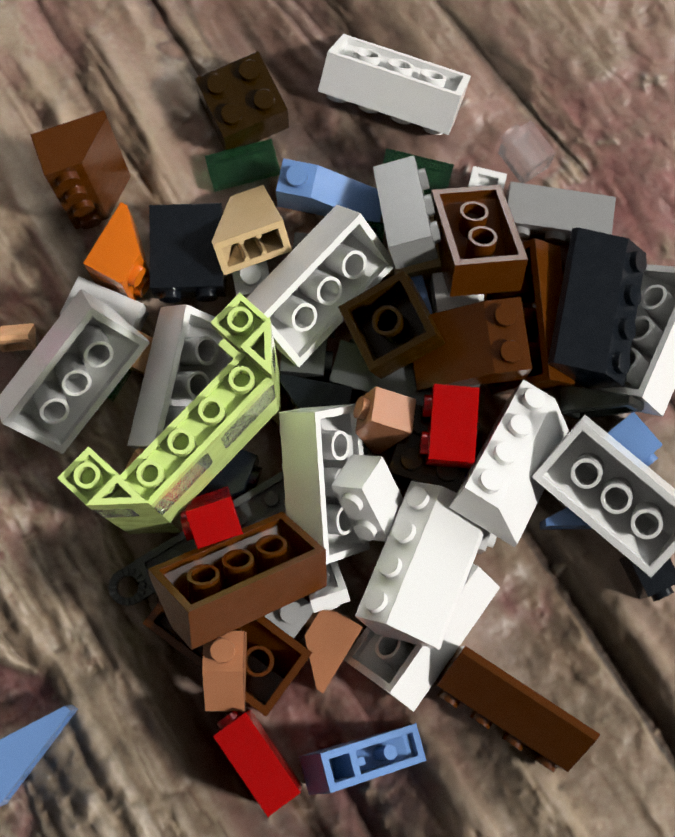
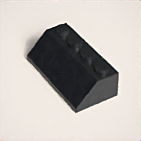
[548,227,647,389]

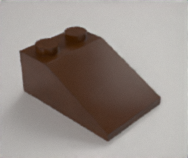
[431,184,528,297]
[412,297,532,392]

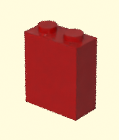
[213,709,302,817]

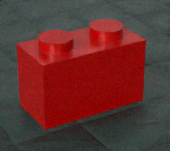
[419,384,480,469]
[180,486,243,549]

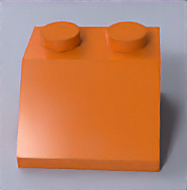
[83,202,150,300]

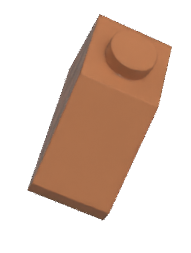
[354,386,416,455]
[304,609,363,693]
[202,631,247,712]

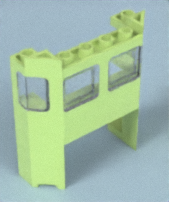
[58,293,281,535]

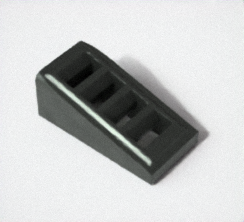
[560,385,644,419]

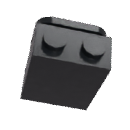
[149,203,227,303]

